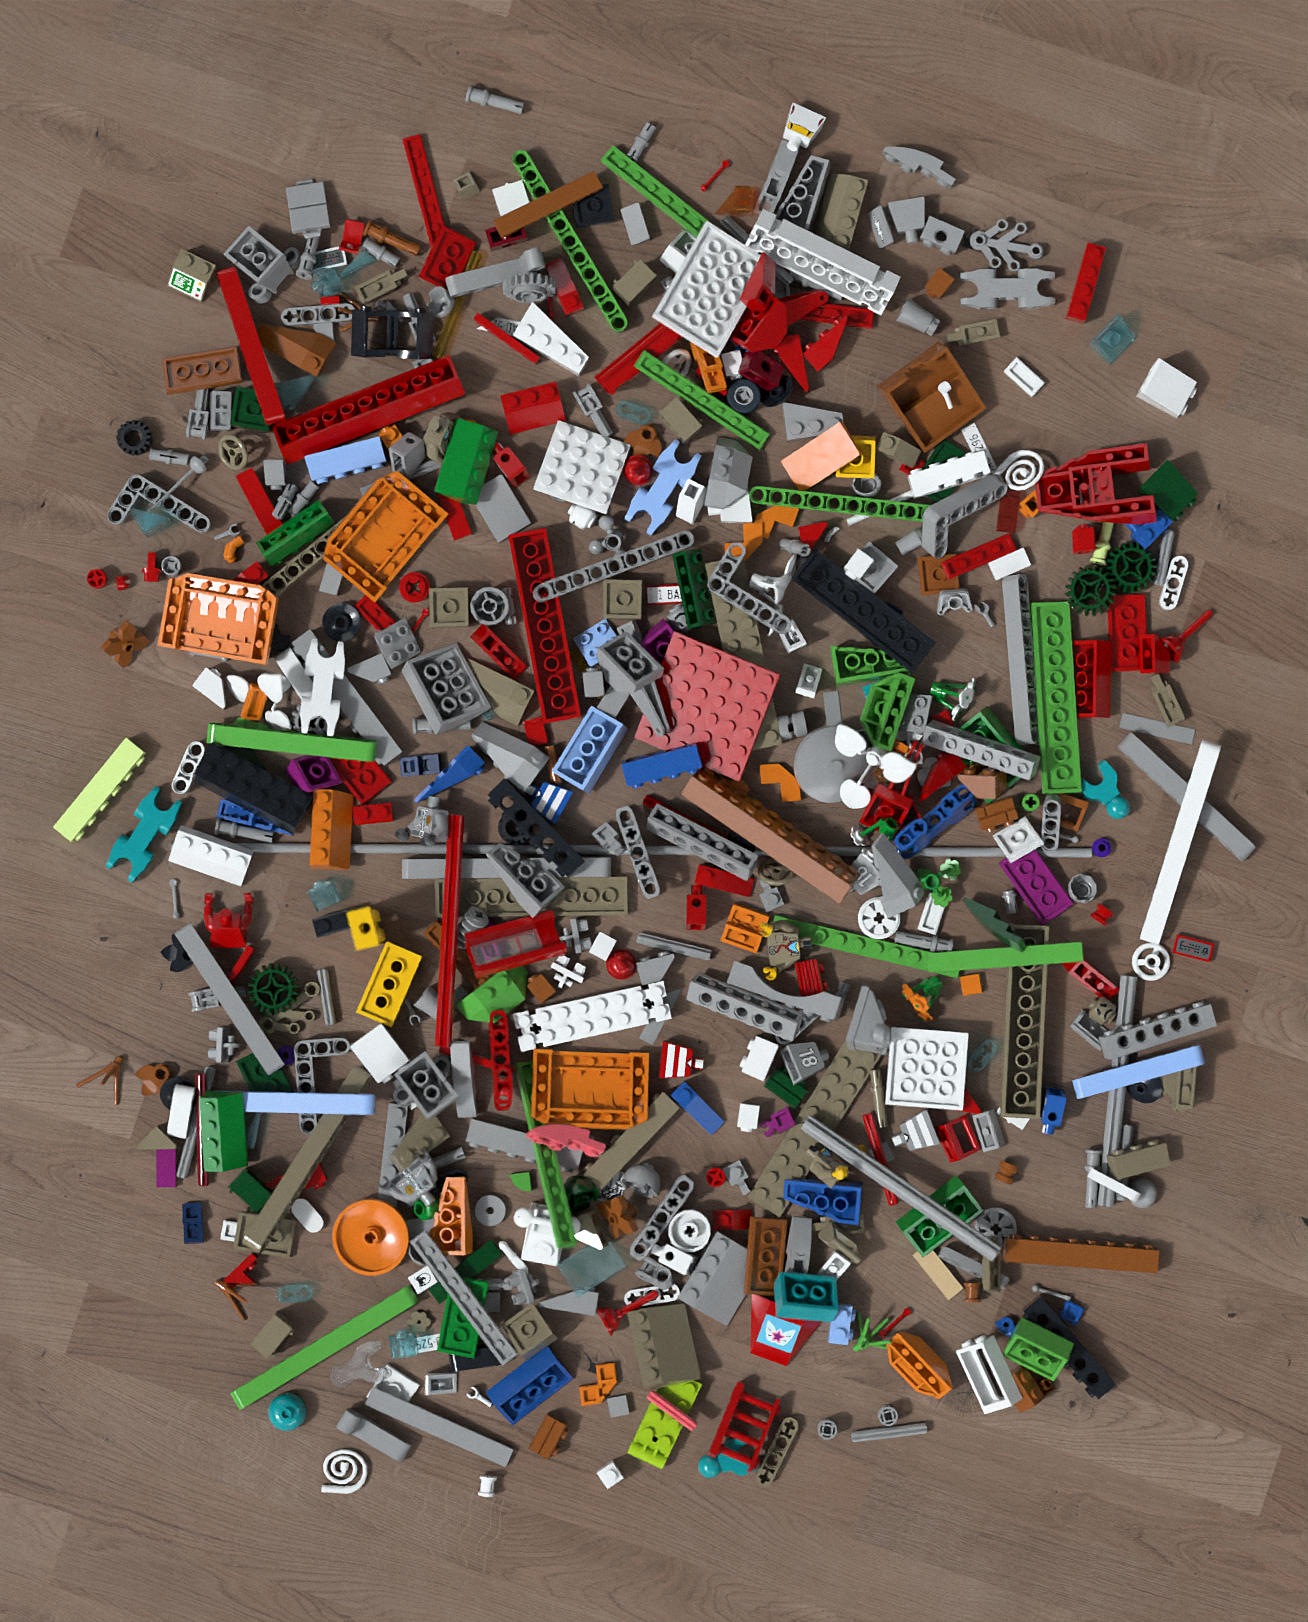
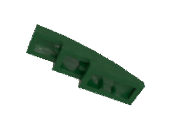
[963,897,1026,952]
[428,1239,502,1304]

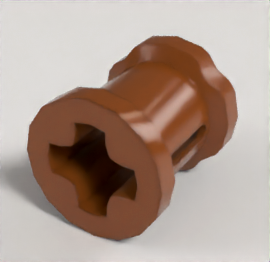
[964,1282,981,1303]

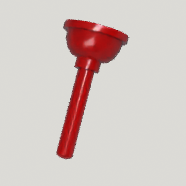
[623,455,653,485]
[1160,609,1213,663]
[606,949,636,980]
[596,1290,659,1336]

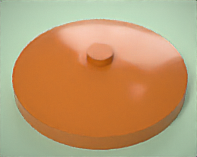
[332,1198,410,1276]

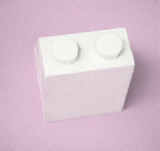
[1136,358,1197,418]
[350,1024,410,1084]

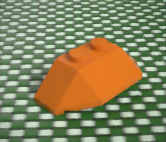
[886,1331,953,1399]

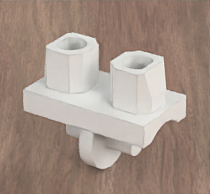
[551,956,586,988]

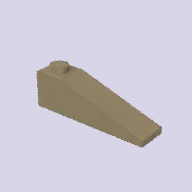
[465,657,535,726]

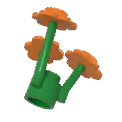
[902,976,943,1022]

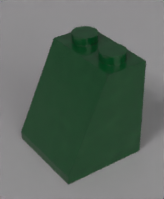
[1137,460,1198,522]

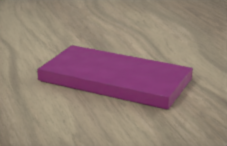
[998,849,1074,926]

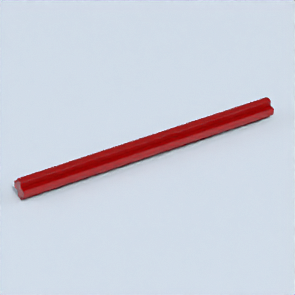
[435,815,464,1047]

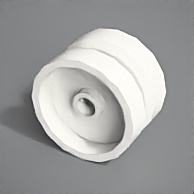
[668,1208,710,1252]

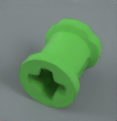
[1021,794,1040,811]

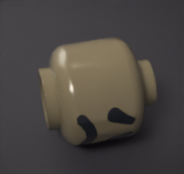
[1088,996,1117,1025]

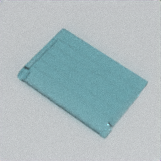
[556,1236,626,1297]

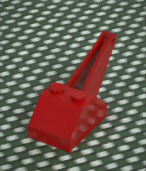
[728,289,828,352]
[859,739,924,838]

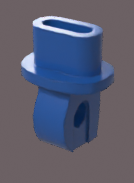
[995,1317,1015,1338]

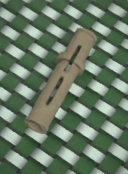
[869,1069,888,1128]

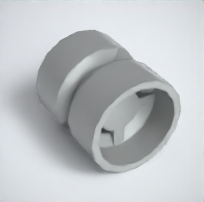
[777,711,808,741]

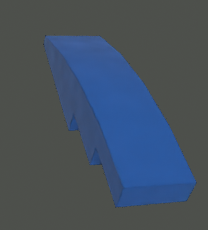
[216,799,295,836]

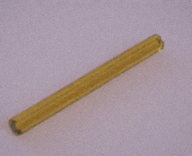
[433,251,482,359]

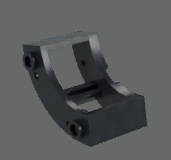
[351,306,434,360]

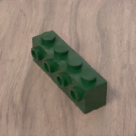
[672,548,717,629]

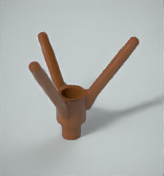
[338,292,379,332]
[76,1056,123,1105]
[214,1279,258,1321]

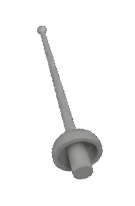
[148,455,209,513]

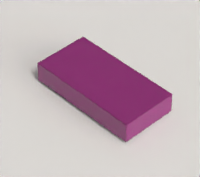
[156,1149,176,1187]

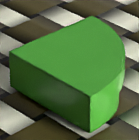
[510,1172,532,1191]

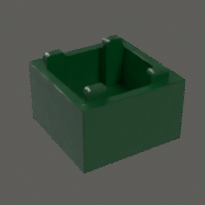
[230,387,271,434]
[228,1168,274,1213]

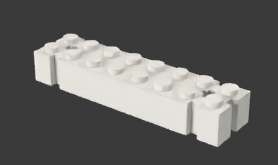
[745,209,900,315]
[513,981,672,1052]

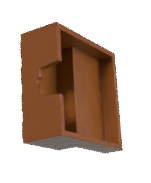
[876,342,986,453]

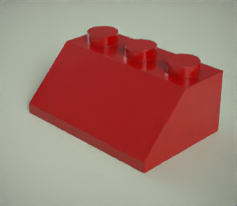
[500,381,566,435]

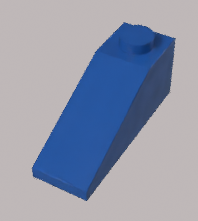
[670,1081,724,1135]

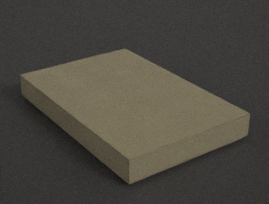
[233,1211,297,1258]

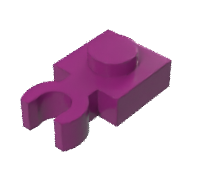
[760,1107,796,1137]

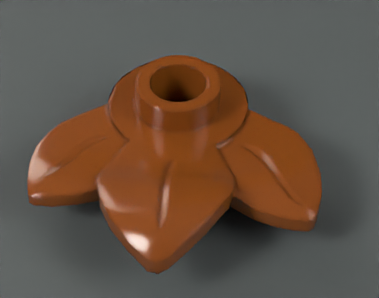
[624,424,662,457]
[135,1064,172,1096]

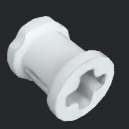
[478,1475,497,1497]

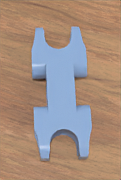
[625,439,701,536]

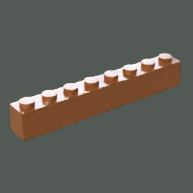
[1002,1234,1159,1274]

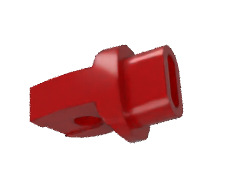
[142,552,162,582]

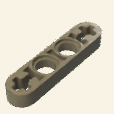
[756,1416,798,1487]

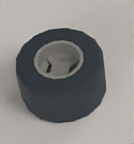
[726,379,761,415]

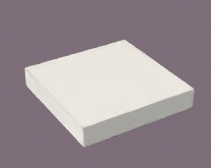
[992,816,1044,863]
[367,1364,420,1402]

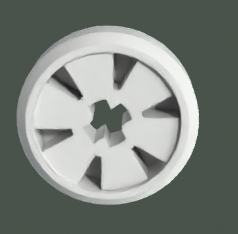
[858,897,900,939]

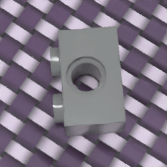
[919,216,965,256]

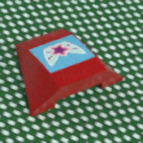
[750,1295,822,1366]

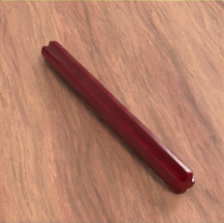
[195,1073,209,1186]

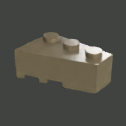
[389,1112,450,1172]

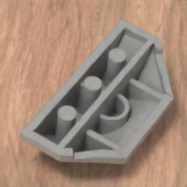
[704,437,753,509]

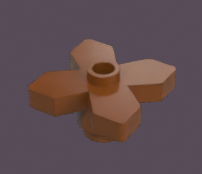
[101,620,150,668]
[597,1195,638,1239]

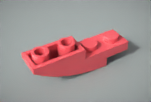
[526,1125,606,1157]

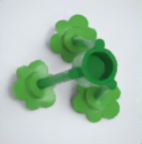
[914,859,961,908]

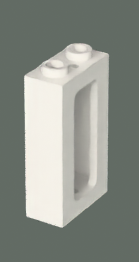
[956,1335,1023,1414]

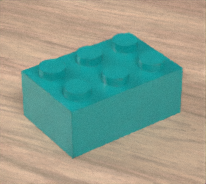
[774,1272,839,1322]

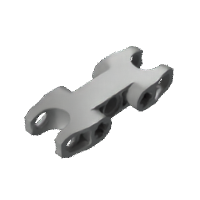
[960,269,1055,310]
[616,806,660,899]
[630,1174,693,1260]

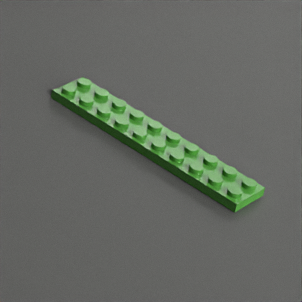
[1030,602,1082,794]

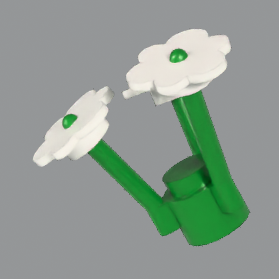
[930,678,976,721]
[850,817,899,863]

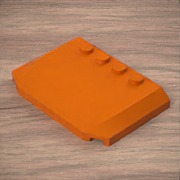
[323,470,448,602]
[158,573,279,665]
[531,1049,649,1130]

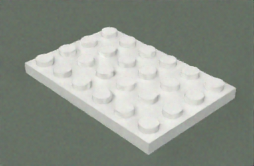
[652,221,761,358]

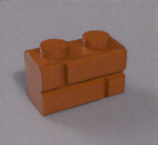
[974,797,1018,833]
[529,1413,569,1460]

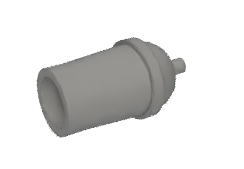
[895,529,923,555]

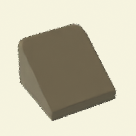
[453,171,480,201]

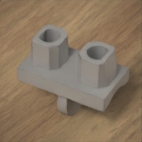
[559,918,592,953]
[208,1027,240,1062]
[506,1269,540,1305]

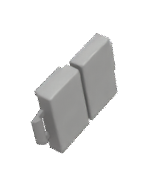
[286,179,330,239]

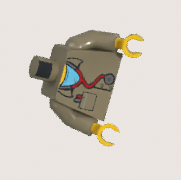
[423,412,476,466]
[759,920,812,980]
[805,1145,866,1188]

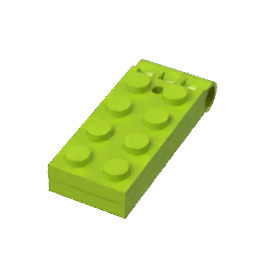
[627,1380,702,1469]

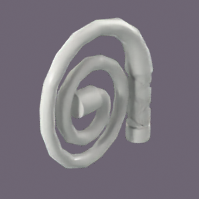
[992,450,1044,491]
[322,1449,368,1494]

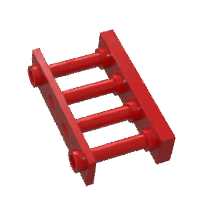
[707,1382,781,1473]

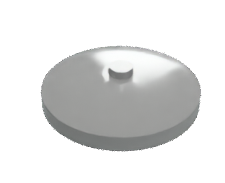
[794,726,868,803]

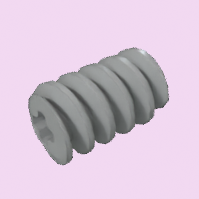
[457,906,489,949]

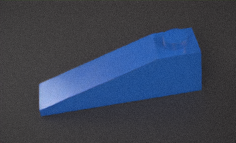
[414,745,485,803]
[783,1179,864,1225]

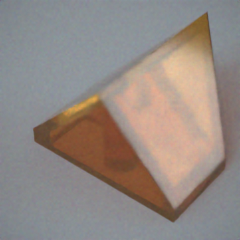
[715,186,754,217]

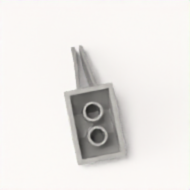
[596,631,670,737]

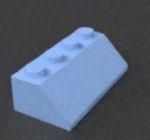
[304,437,387,484]
[552,706,628,794]

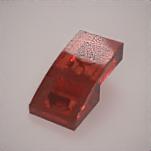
[996,491,1020,533]

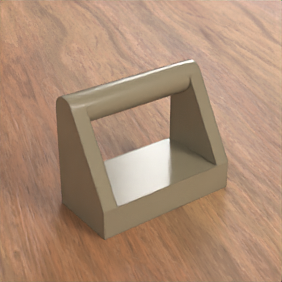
[818,1221,861,1263]

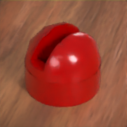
[115,575,130,591]

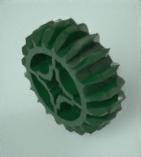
[1105,541,1158,594]
[1065,565,1117,616]
[248,963,300,1015]

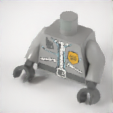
[394,796,448,847]
[378,1147,437,1207]

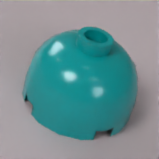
[268,1392,307,1431]

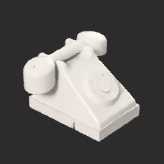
[514,1202,581,1266]

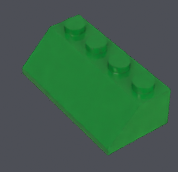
[434,418,498,505]
[256,500,334,566]
[199,1091,248,1172]
[896,1175,983,1258]

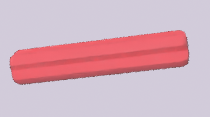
[647,1390,697,1431]

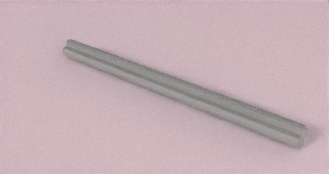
[1097,976,1137,1207]
[801,1115,1002,1261]

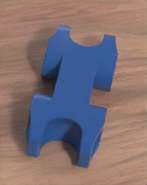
[894,784,977,860]

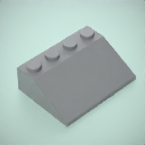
[402,643,491,736]
[678,1230,747,1326]

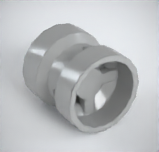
[161,556,182,577]
[878,1405,898,1426]
[817,1418,837,1440]

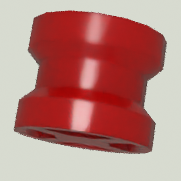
[87,569,107,589]
[1090,903,1114,926]
[706,1167,725,1187]

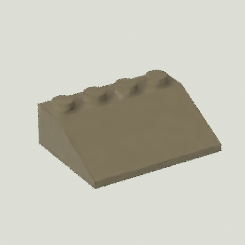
[627,1303,701,1391]

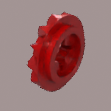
[399,572,430,603]

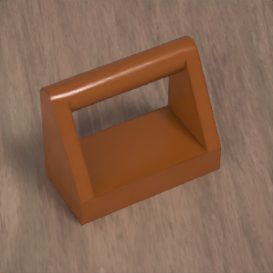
[1041,793,1089,832]

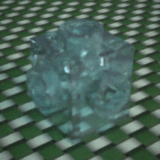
[310,267,341,298]
[308,879,341,912]
[389,1329,419,1359]

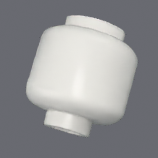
[568,503,597,530]

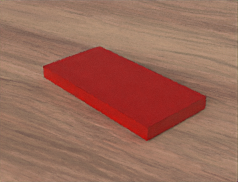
[1107,594,1147,672]

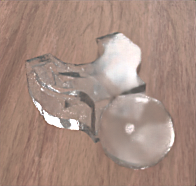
[330,1340,392,1388]

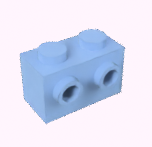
[828,1303,855,1345]

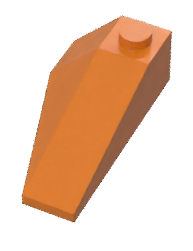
[429,1177,473,1255]

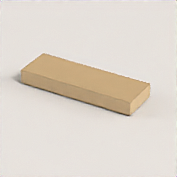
[912,1250,963,1300]

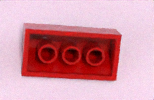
[1072,640,1111,718]

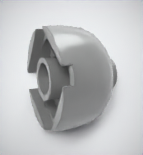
[470,587,509,626]
[621,1163,661,1198]

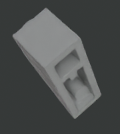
[538,1286,599,1316]

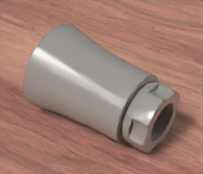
[896,298,940,336]
[413,985,457,1020]

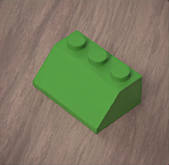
[1002,1318,1074,1381]

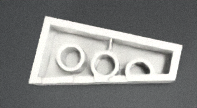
[513,302,589,376]
[907,450,990,499]

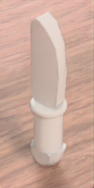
[499,1241,529,1275]

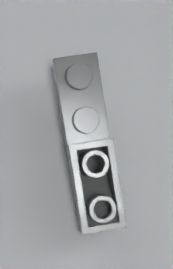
[753,140,800,214]
[882,147,956,188]
[785,1216,812,1274]

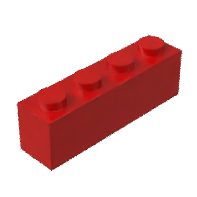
[1065,242,1106,324]

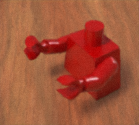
[204,893,254,948]

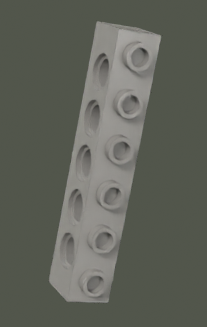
[922,720,1040,780]
[646,804,758,881]
[686,972,804,1041]
[1099,1001,1217,1060]

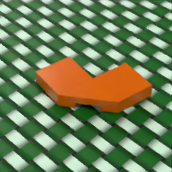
[754,506,799,539]
[725,523,763,562]
[760,764,801,802]
[579,1362,617,1406]

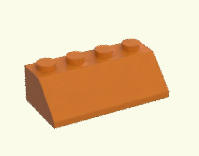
[310,789,354,870]

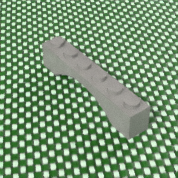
[727,961,845,1023]

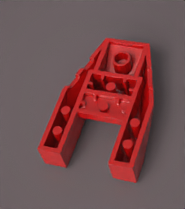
[1034,443,1157,525]

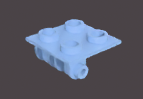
[573,620,617,667]

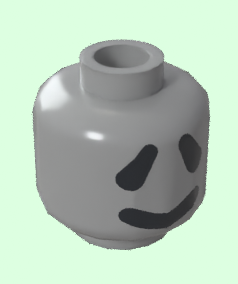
[667,603,691,633]

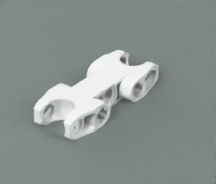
[300,639,345,737]

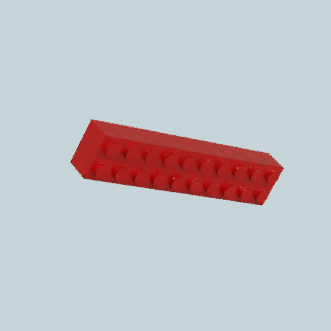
[271,355,465,465]
[508,528,581,725]

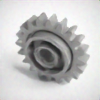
[503,272,556,303]

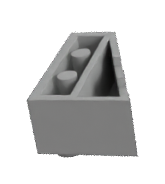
[782,402,843,442]

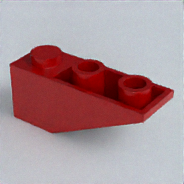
[739,252,776,311]
[803,316,849,372]

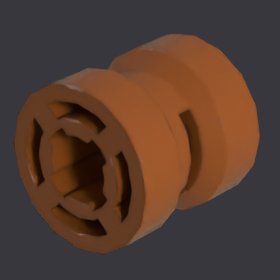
[994,1160,1019,1185]

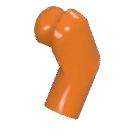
[223,535,244,563]

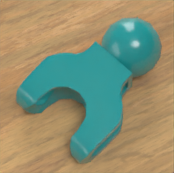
[1081,760,1130,819]
[698,1433,760,1478]

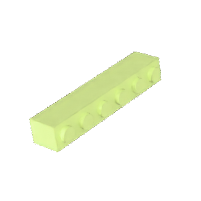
[53,738,146,842]

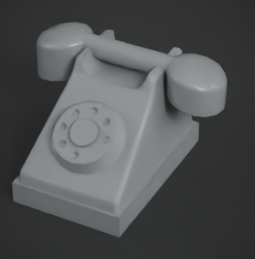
[224,226,301,304]
[846,986,890,1056]
[393,1052,459,1121]

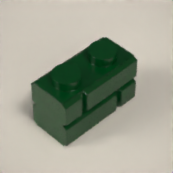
[763,1067,808,1109]

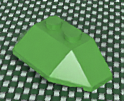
[860,672,915,751]
[455,966,528,1023]

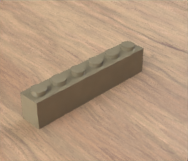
[583,1092,680,1191]

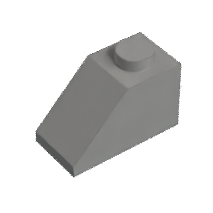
[264,460,286,490]
[347,653,392,684]

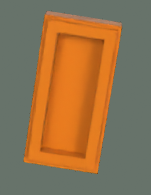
[240,683,268,721]

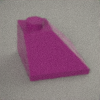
[286,755,342,792]

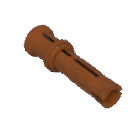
[363,219,421,257]

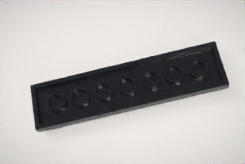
[791,549,936,674]

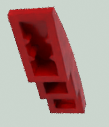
[235,467,283,535]

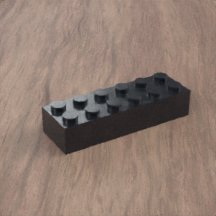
[192,742,313,835]

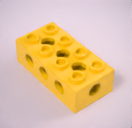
[347,907,386,950]
[356,941,423,1027]

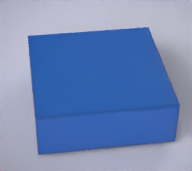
[1058,1300,1084,1325]

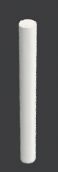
[846,490,913,526]

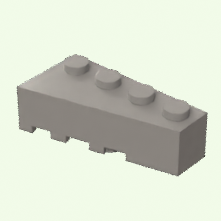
[776,155,831,232]

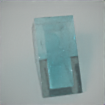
[276,375,315,410]

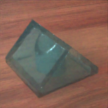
[1089,314,1136,365]
[130,508,172,538]

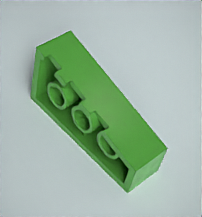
[830,646,912,687]

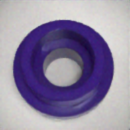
[1092,838,1111,858]
[277,1046,295,1065]

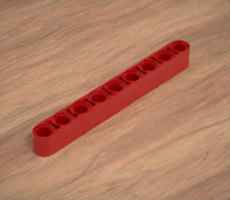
[216,266,285,425]

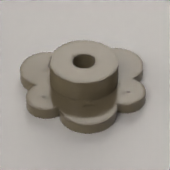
[408,1311,431,1333]

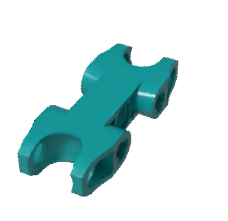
[105,786,183,883]

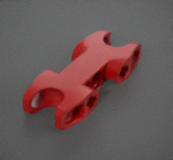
[488,1010,513,1111]

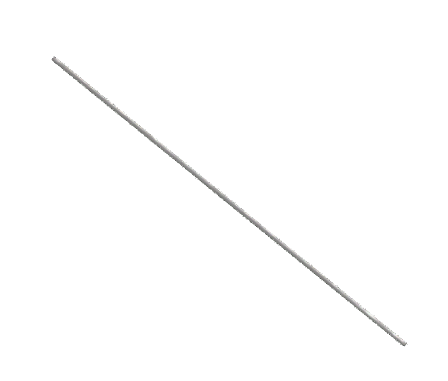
[171,843,1092,858]

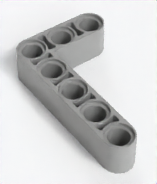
[445,247,545,297]
[922,474,1008,559]
[107,475,212,534]
[708,542,791,634]
[294,1037,351,1135]

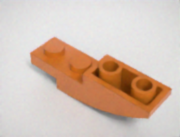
[689,341,727,394]

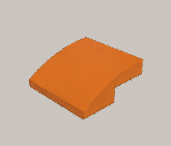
[720,902,770,953]

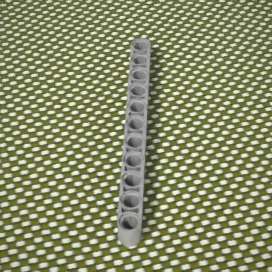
[402,858,611,879]

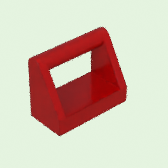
[935,1114,981,1163]

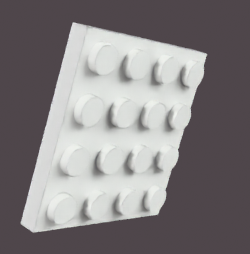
[534,420,630,514]
[885,1027,968,1110]

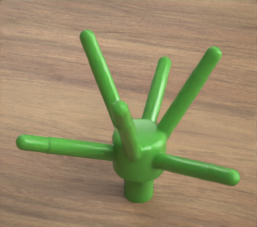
[853,1311,892,1352]

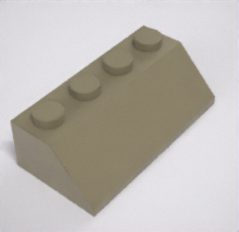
[814,173,868,251]

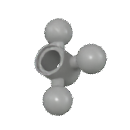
[589,515,629,561]

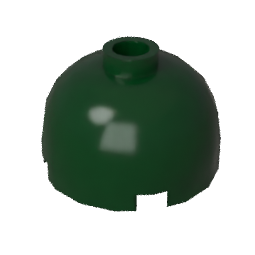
[563,1176,599,1213]

